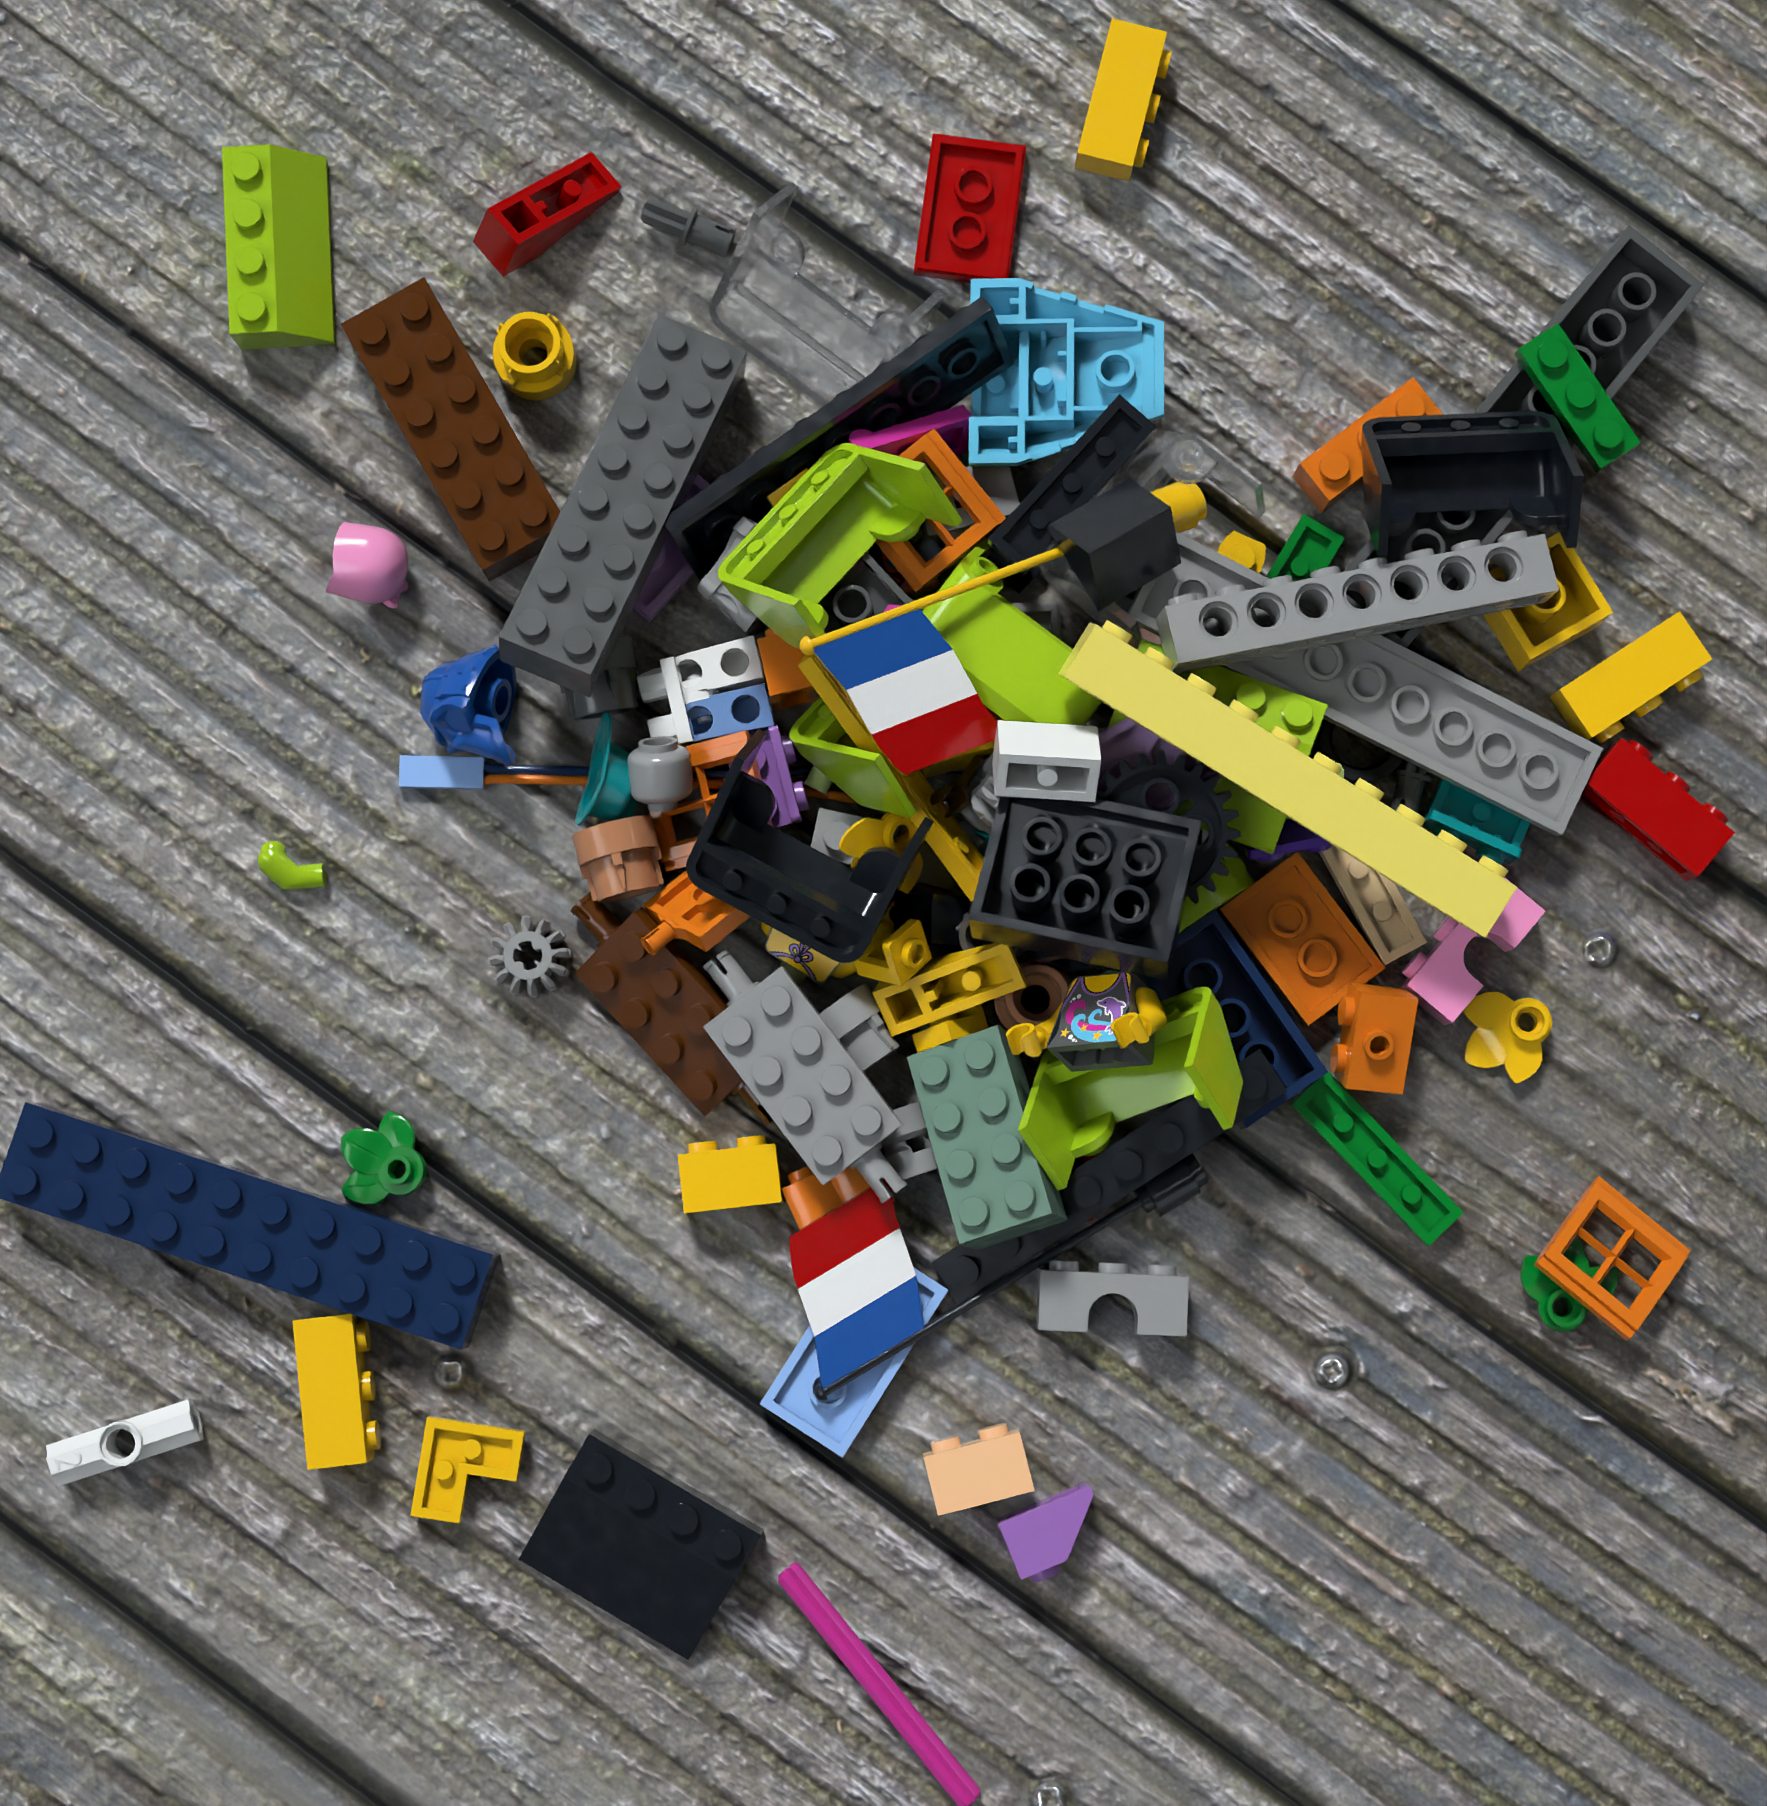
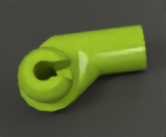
[257,841,326,890]

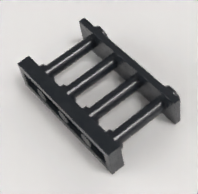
[987,394,1156,594]

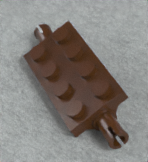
[570,892,773,1126]

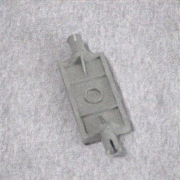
[703,948,907,1204]

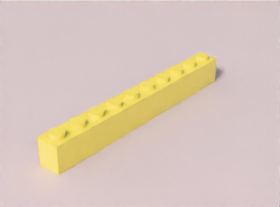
[1058,620,1517,938]

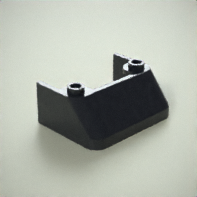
[1361,411,1584,556]
[686,729,934,963]

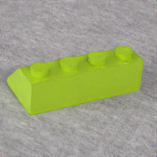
[222,144,336,350]

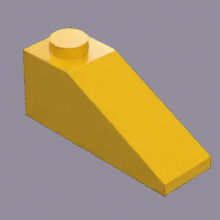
[872,943,1027,1037]

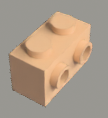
[923,1423,1035,1516]

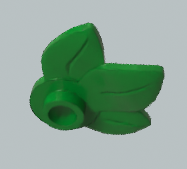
[341,1111,427,1205]
[1520,1236,1618,1332]

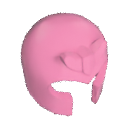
[326,522,409,608]

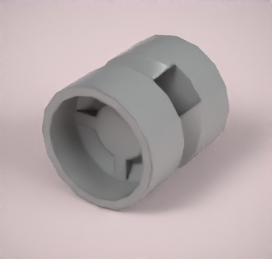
[881,1102,938,1180]

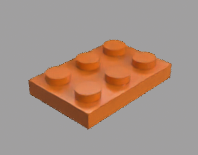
[1218,852,1386,1027]

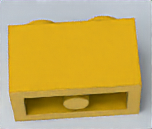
[678,1135,784,1214]

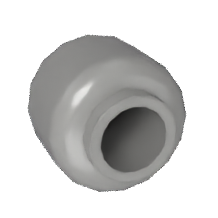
[627,736,693,812]

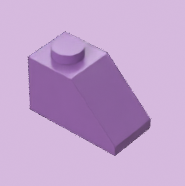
[996,1481,1094,1583]

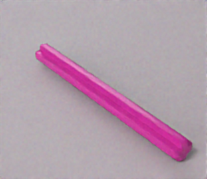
[778,1562,980,1806]

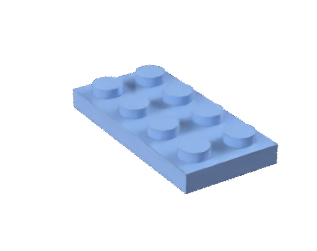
[760,1268,948,1458]

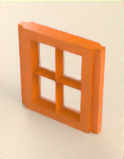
[875,428,1007,593]
[649,730,773,872]
[1534,1176,1691,1341]

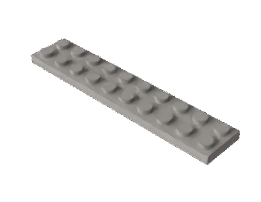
[1125,531,1603,836]

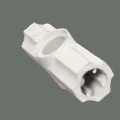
[46,1399,204,1486]

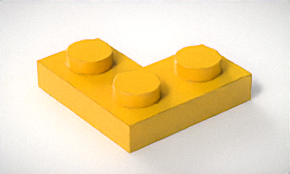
[410,1416,526,1523]

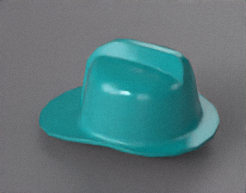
[575,712,638,826]

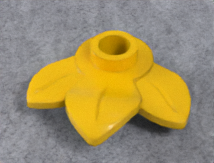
[838,812,923,893]
[1462,992,1552,1084]

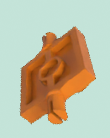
[640,870,751,956]

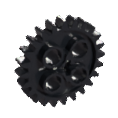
[1096,749,1241,904]

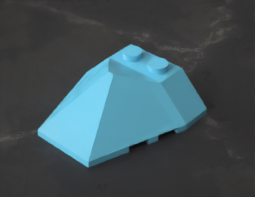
[969,278,1164,466]

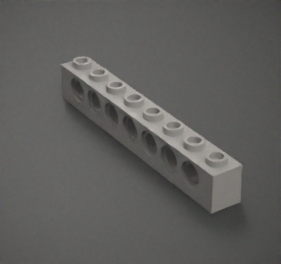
[1156,531,1559,674]

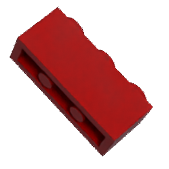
[1582,738,1735,882]

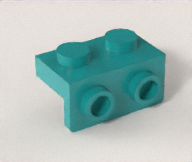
[1423,778,1530,866]

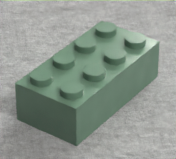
[907,1025,1068,1250]

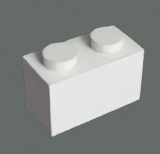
[992,720,1101,802]

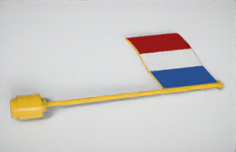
[799,481,1207,775]

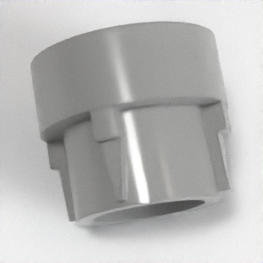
[820,983,900,1073]

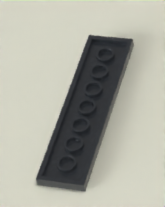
[664,296,1014,581]

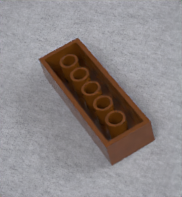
[340,277,560,582]

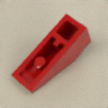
[473,152,622,277]

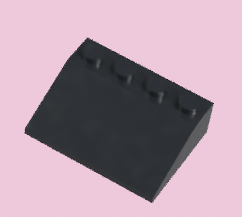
[968,796,1202,980]
[518,1429,763,1660]

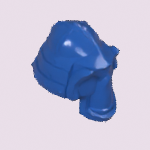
[420,645,517,767]

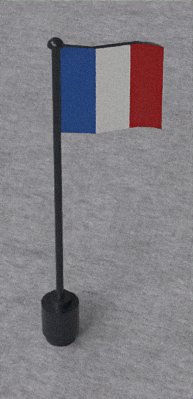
[789,1153,1208,1402]

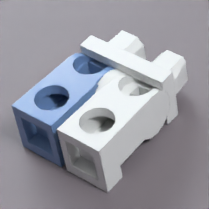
[637,635,776,747]

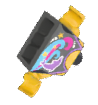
[1006,967,1167,1072]

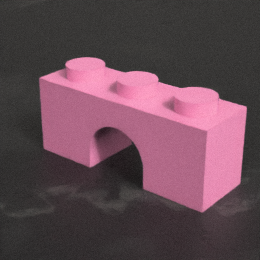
[1400,878,1546,1026]

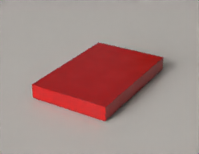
[913,133,1026,283]

